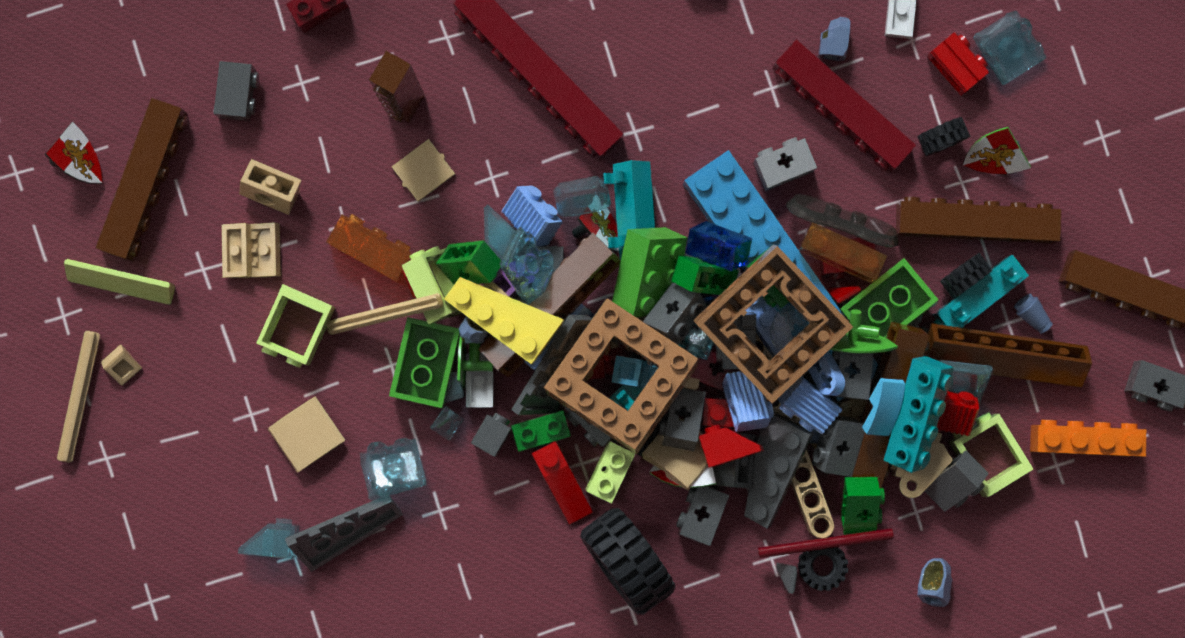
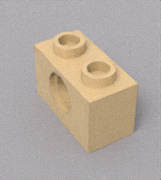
[239,159,301,215]

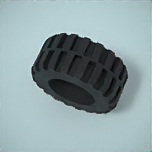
[580,508,676,615]

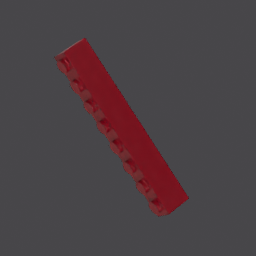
[453,0,624,160]

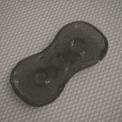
[786,194,899,247]

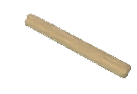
[326,293,443,335]
[57,331,100,463]

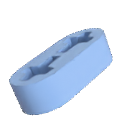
[808,352,845,396]

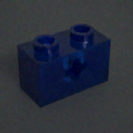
[685,221,752,271]

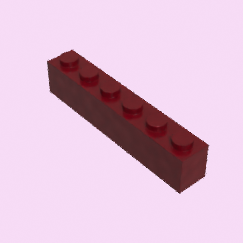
[773,39,916,172]

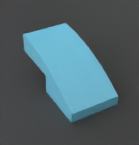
[611,355,658,388]
[862,378,905,436]

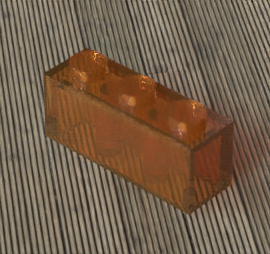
[326,214,412,283]
[798,222,887,283]

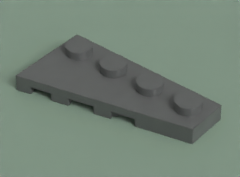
[511,315,592,415]
[744,411,814,529]
[285,494,403,572]

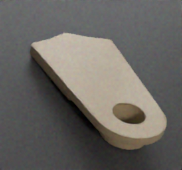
[899,442,953,498]

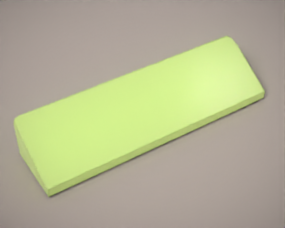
[64,259,175,304]

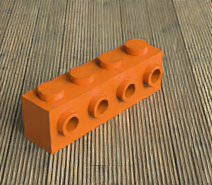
[1030,420,1147,457]

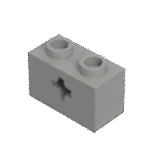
[753,137,817,191]

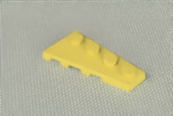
[444,277,565,364]

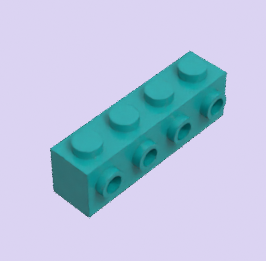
[884,356,954,473]

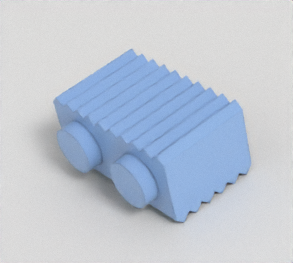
[502,186,563,247]
[722,371,774,432]
[777,376,842,434]

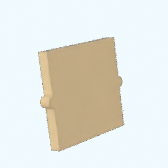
[392,139,455,202]

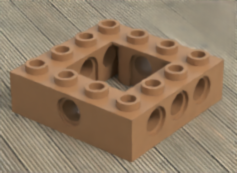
[693,244,853,403]
[544,298,699,455]

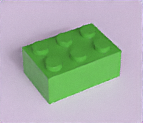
[612,227,688,317]
[840,258,939,338]
[389,317,460,409]

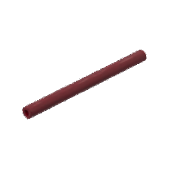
[758,528,894,558]

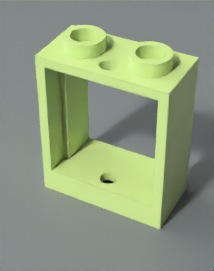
[402,246,462,324]
[257,284,335,368]
[949,412,1033,497]
[585,441,635,504]

